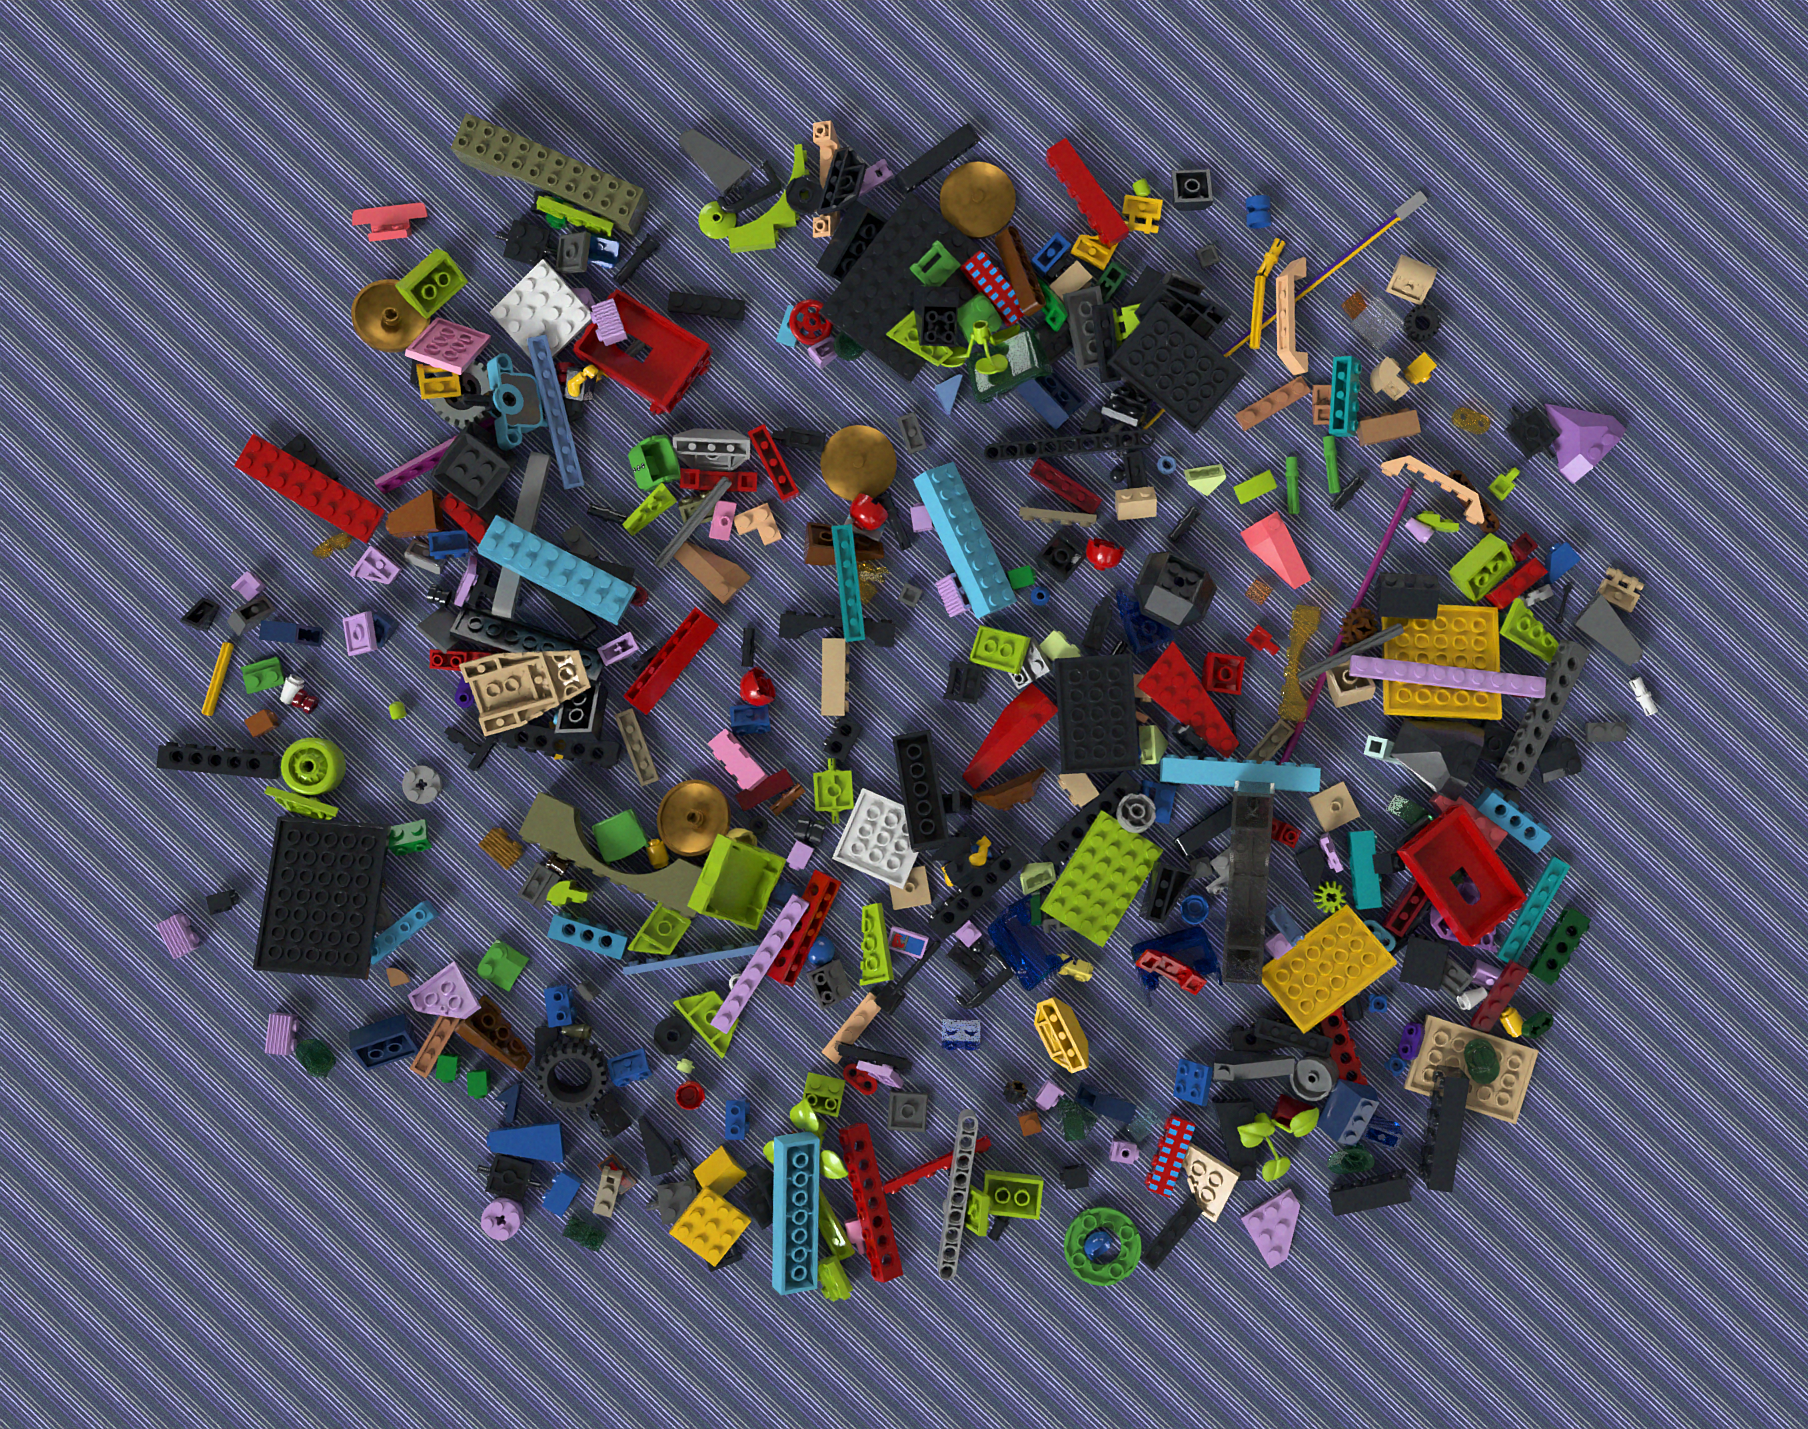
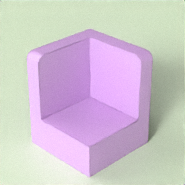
[231,571,267,601]

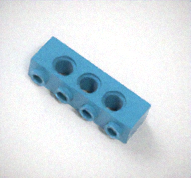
[1473,787,1552,854]
[371,900,439,965]
[547,911,630,960]

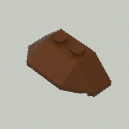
[972,767,1045,812]

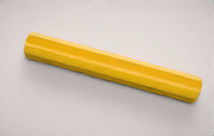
[1249,275,1266,349]
[202,642,234,716]

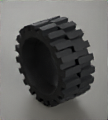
[537,1037,608,1112]

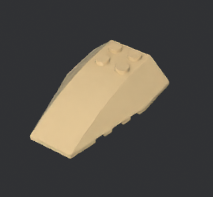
[459,650,591,736]

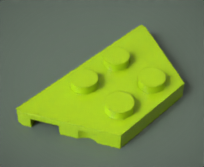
[264,786,339,820]
[627,901,691,955]
[673,990,739,1059]

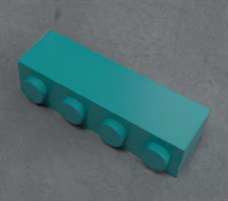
[1346,830,1384,909]

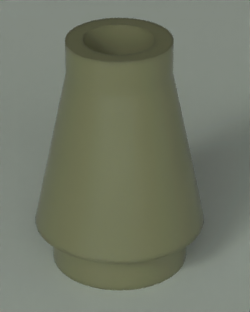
[562,1024,592,1042]

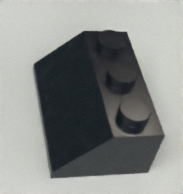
[1374,572,1440,620]
[555,681,608,743]

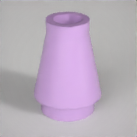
[1405,517,1435,543]

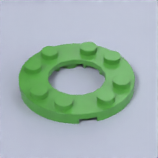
[1063,1206,1141,1286]

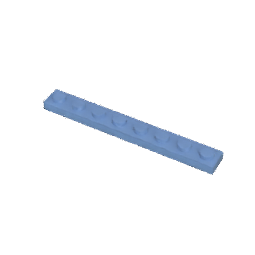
[526,335,584,490]
[623,940,763,975]

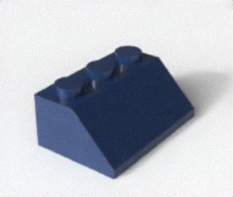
[1017,363,1086,430]
[349,1013,420,1071]
[1316,1078,1380,1147]

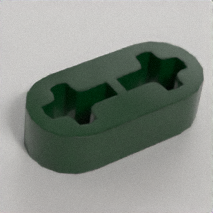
[1029,889,1041,926]
[1521,1011,1554,1039]

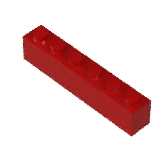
[1045,138,1129,248]
[623,606,719,715]

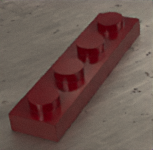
[1028,458,1103,515]
[1469,959,1529,1034]

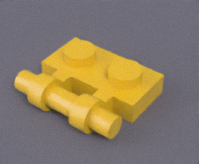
[1122,195,1163,234]

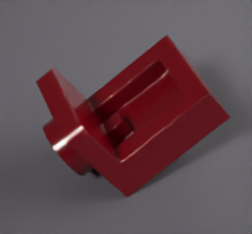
[1508,532,1538,562]

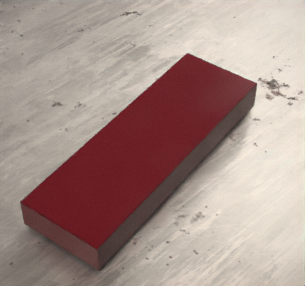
[735,768,795,812]

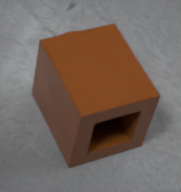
[244,709,279,737]
[1017,1108,1042,1136]

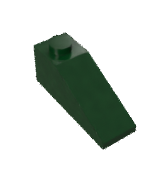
[1094,260,1133,304]

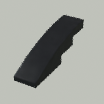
[1117,265,1163,333]

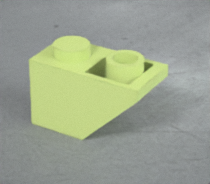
[1039,630,1082,661]

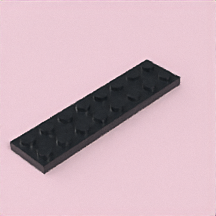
[450,602,605,683]

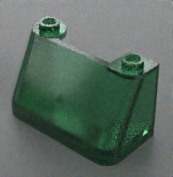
[965,327,1053,404]

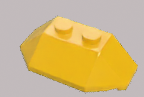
[1034,997,1089,1073]

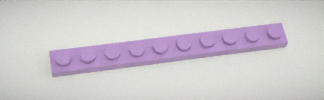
[1349,655,1546,698]

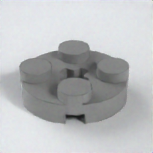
[1513,584,1554,607]
[402,766,442,804]

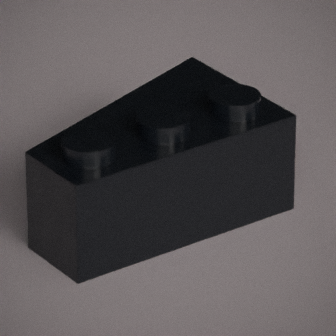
[1139,861,1196,924]

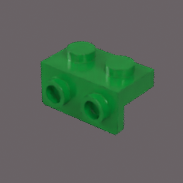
[389,819,432,856]

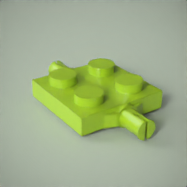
[813,758,854,824]

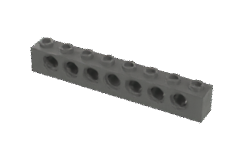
[1495,639,1590,789]

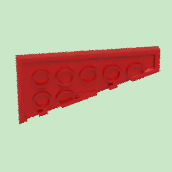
[1136,641,1239,758]

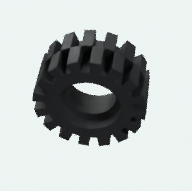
[1403,305,1441,342]

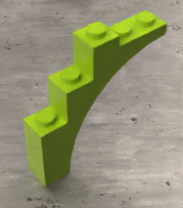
[727,144,810,253]

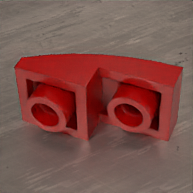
[1256,814,1302,848]

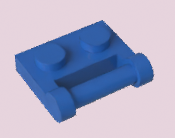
[1141,780,1176,824]

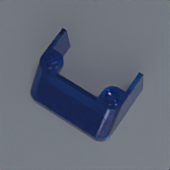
[987,894,1074,991]
[1131,926,1223,1007]

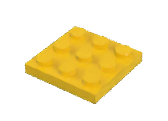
[669,1185,751,1266]

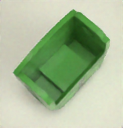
[628,435,681,492]
[592,808,649,865]

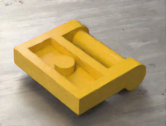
[416,364,461,400]

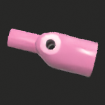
[844,1217,866,1254]

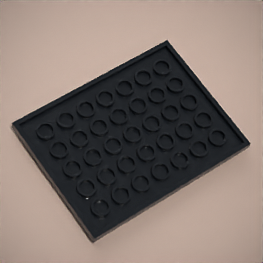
[818,191,1001,384]
[252,816,391,980]

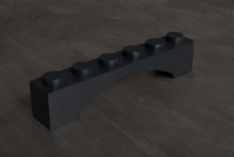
[779,611,896,648]

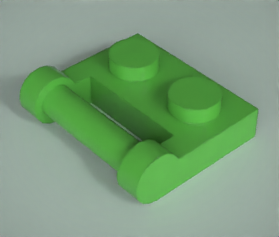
[910,240,961,286]

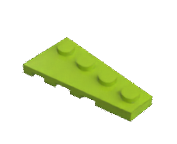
[537,196,614,238]
[1499,598,1559,664]
[860,903,894,986]

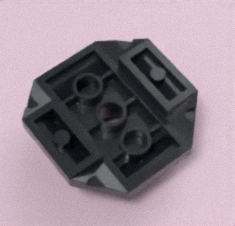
[1133,551,1218,631]

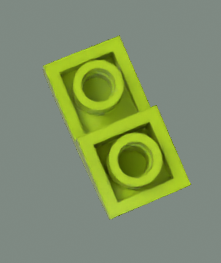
[1233,469,1278,504]
[1416,511,1459,533]

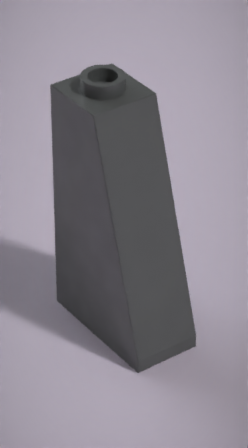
[678,128,753,197]
[1573,591,1644,666]

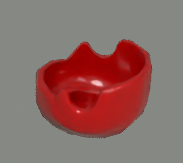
[675,1081,705,1110]

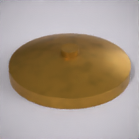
[940,162,1016,239]
[351,279,430,353]
[820,425,897,501]
[657,780,731,857]

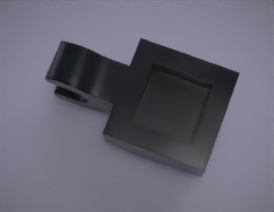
[1045,251,1077,282]
[631,645,660,677]

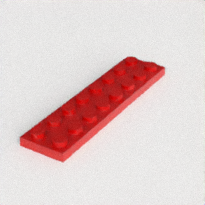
[234,433,387,544]

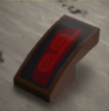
[597,1153,638,1195]

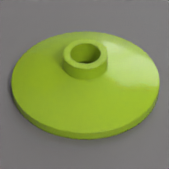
[698,201,736,239]

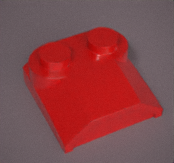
[1201,652,1246,695]

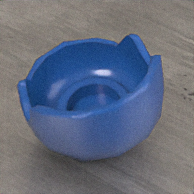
[1180,894,1209,924]
[807,936,835,966]
[1084,1232,1113,1260]

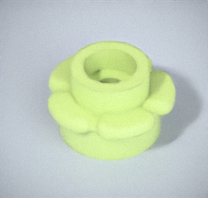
[676,1058,695,1074]

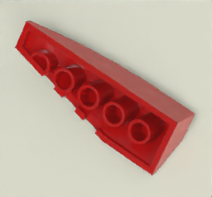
[962,683,1057,790]

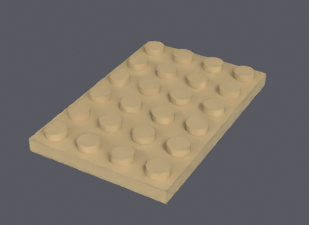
[1403,1014,1539,1124]

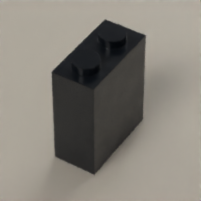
[1399,933,1450,991]

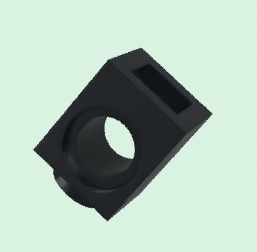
[1059,1163,1089,1190]

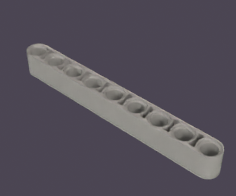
[492,451,551,618]
[937,1109,978,1281]

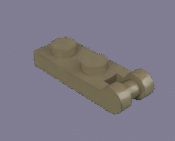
[593,1166,624,1218]

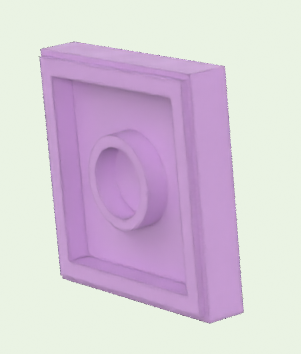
[343,611,377,656]

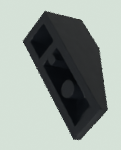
[638,1115,678,1177]

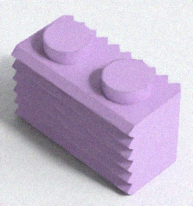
[590,298,627,346]
[935,572,972,617]
[156,913,200,959]
[265,1012,300,1055]

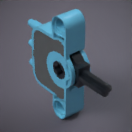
[461,353,548,451]

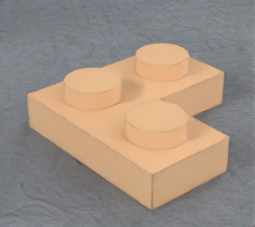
[733,503,782,546]

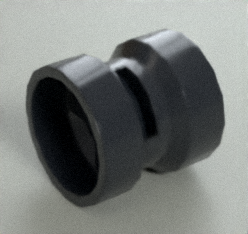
[530,191,553,216]
[427,584,452,608]

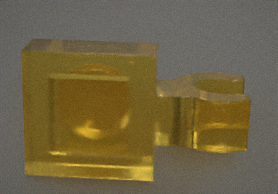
[856,562,889,583]

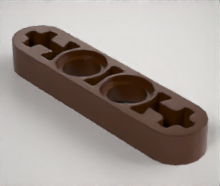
[1447,470,1500,534]

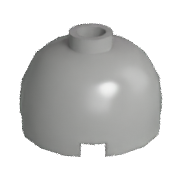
[1116,794,1156,833]

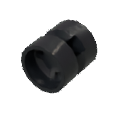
[793,814,826,845]

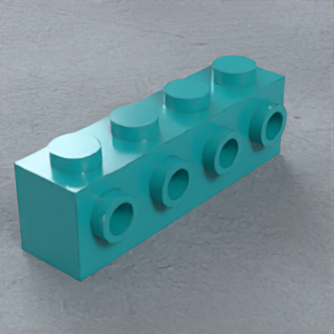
[1329,356,1362,437]

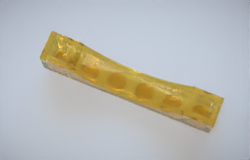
[1278,605,1322,723]

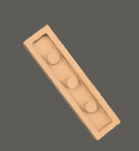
[822,992,881,1064]

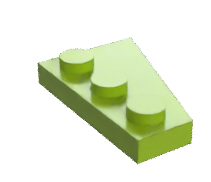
[886,310,953,367]
[622,482,677,536]

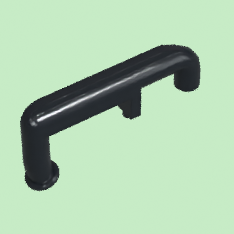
[717,160,782,213]
[955,947,1015,1009]

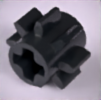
[1003,1080,1028,1105]

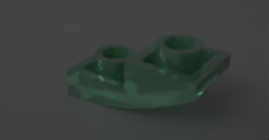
[562,1216,606,1252]

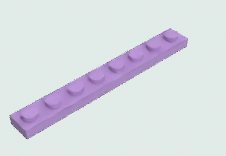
[710,893,809,1034]

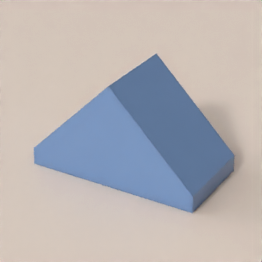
[934,374,963,415]

